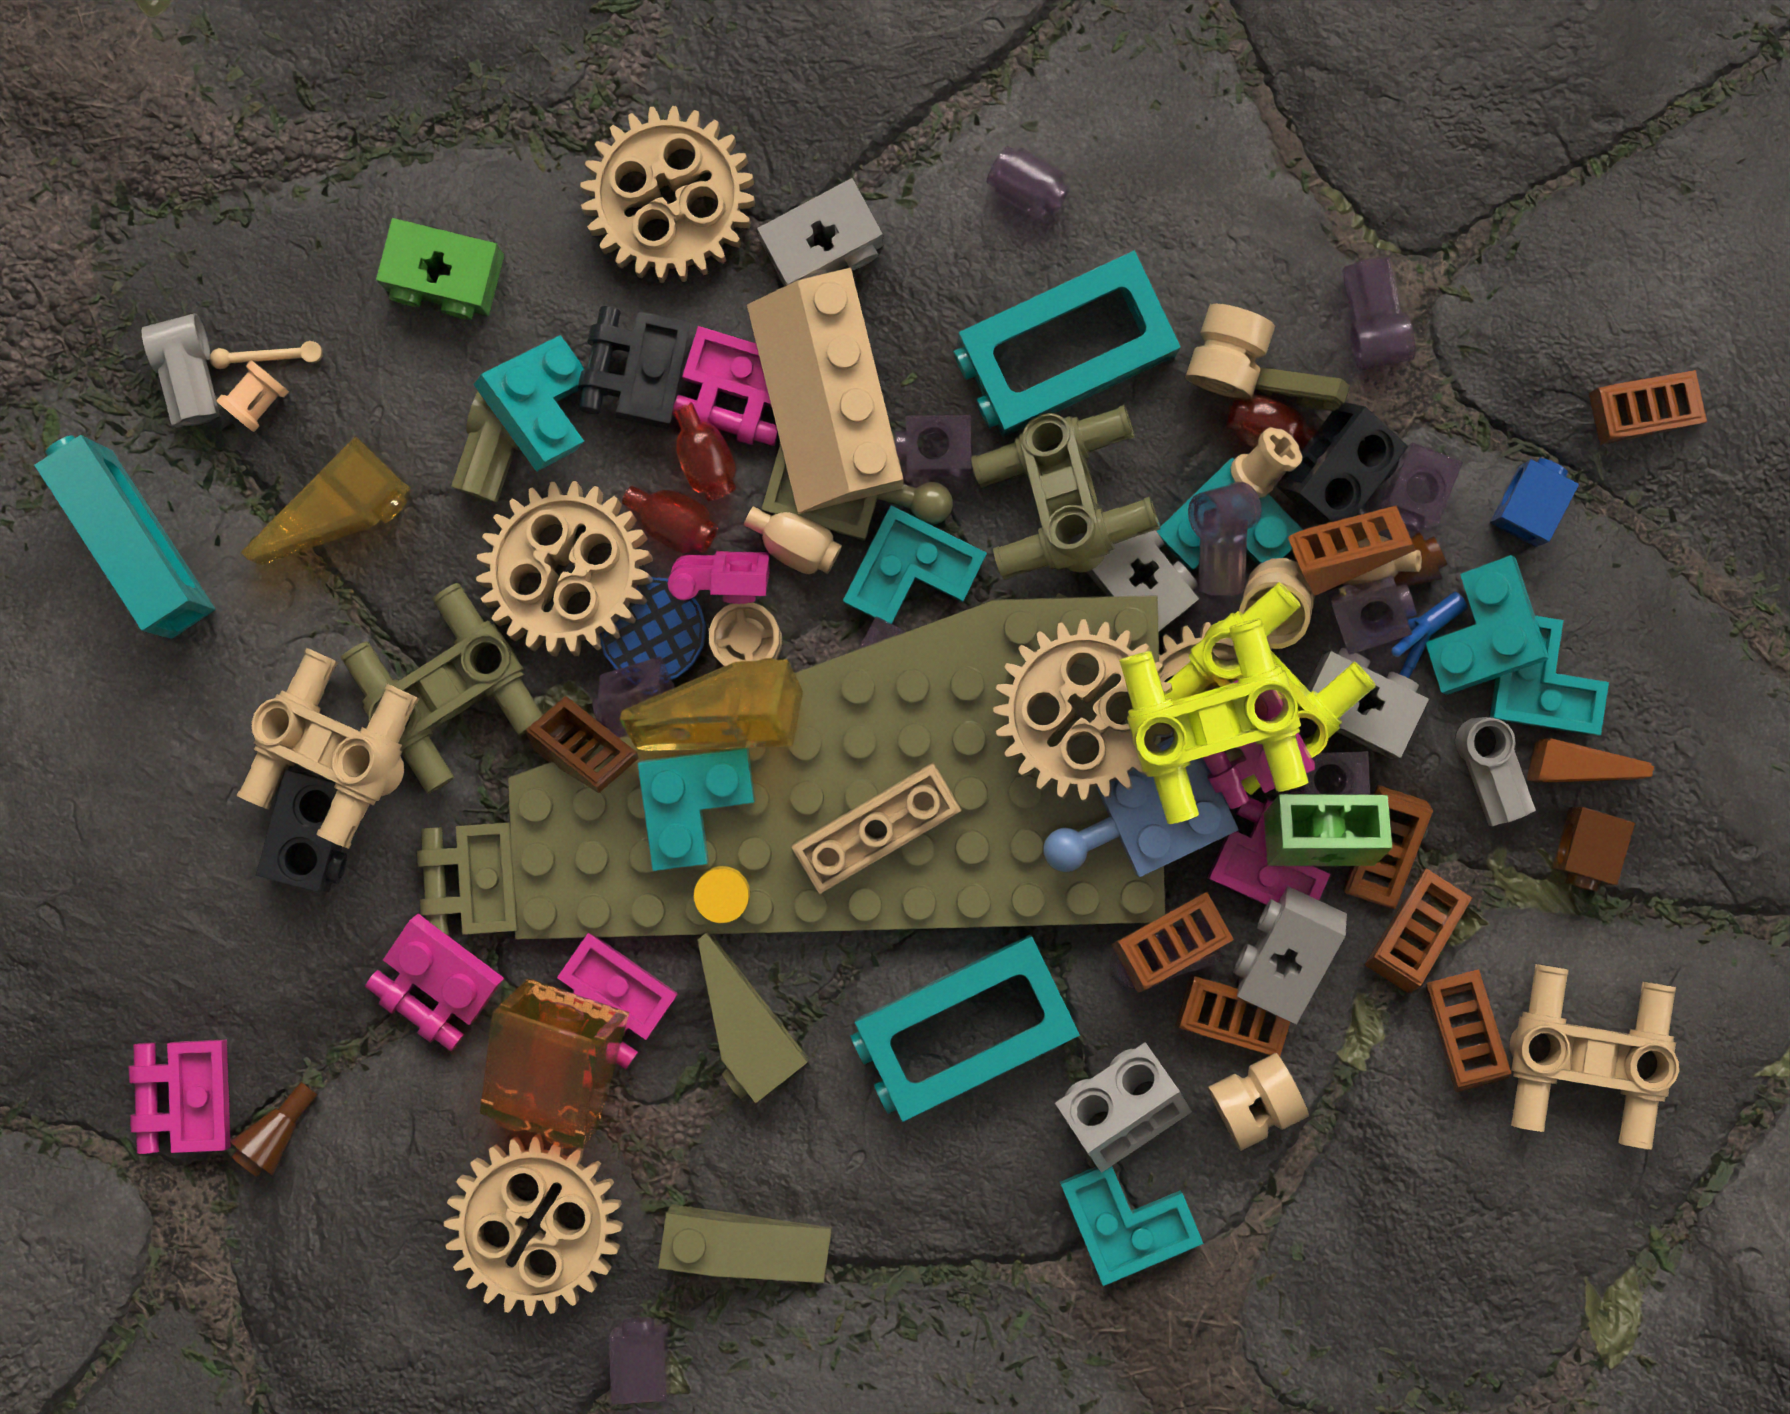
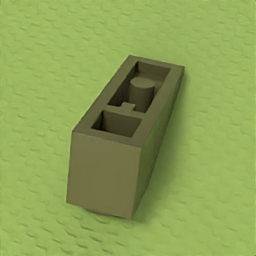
[698,932,809,1103]
[658,1204,832,1283]

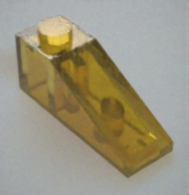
[241,436,411,565]
[620,658,803,751]

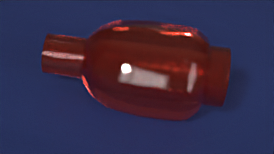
[1226,394,1318,448]
[673,402,737,502]
[622,485,718,553]

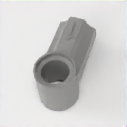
[141,313,220,428]
[1455,717,1536,826]

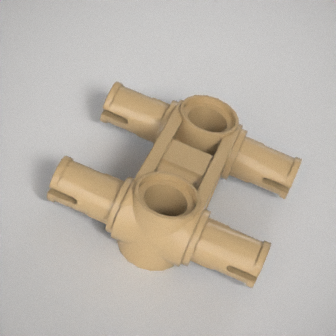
[237,648,419,849]
[1510,964,1679,1149]

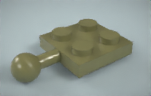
[761,436,953,541]

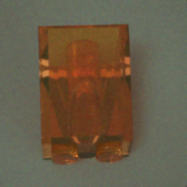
[480,978,630,1149]

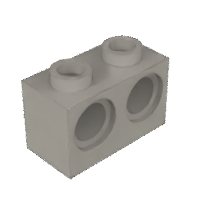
[1055,1042,1192,1173]

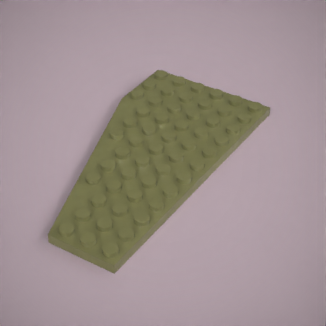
[508,595,1165,939]

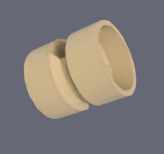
[1185,303,1275,400]
[1239,558,1315,649]
[709,602,782,676]
[1208,1053,1309,1151]

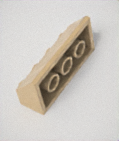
[747,267,903,514]

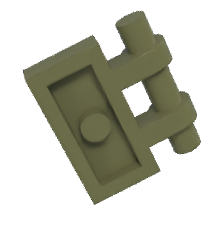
[417,822,518,935]

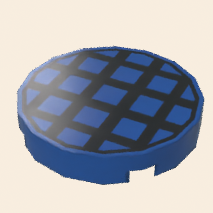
[599,577,707,684]

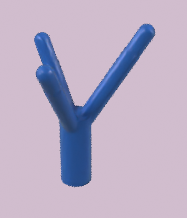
[1342,592,1467,678]

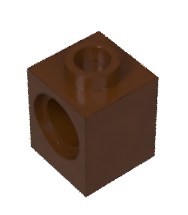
[1552,807,1635,892]

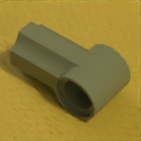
[451,392,520,503]

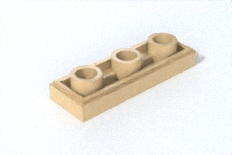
[792,762,961,894]

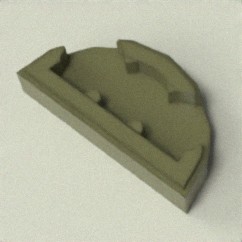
[1254,367,1350,411]

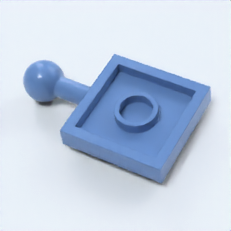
[1043,737,1238,877]

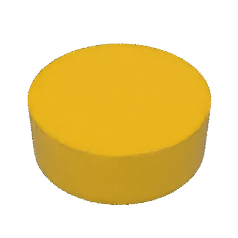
[694,866,750,923]

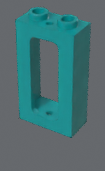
[953,250,1181,437]
[34,435,216,639]
[850,935,1080,1122]

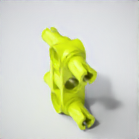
[1165,582,1376,795]
[1119,618,1309,824]

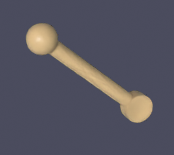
[210,341,323,369]

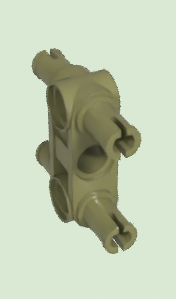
[971,405,1160,580]
[340,583,543,794]

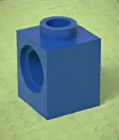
[1489,458,1579,547]

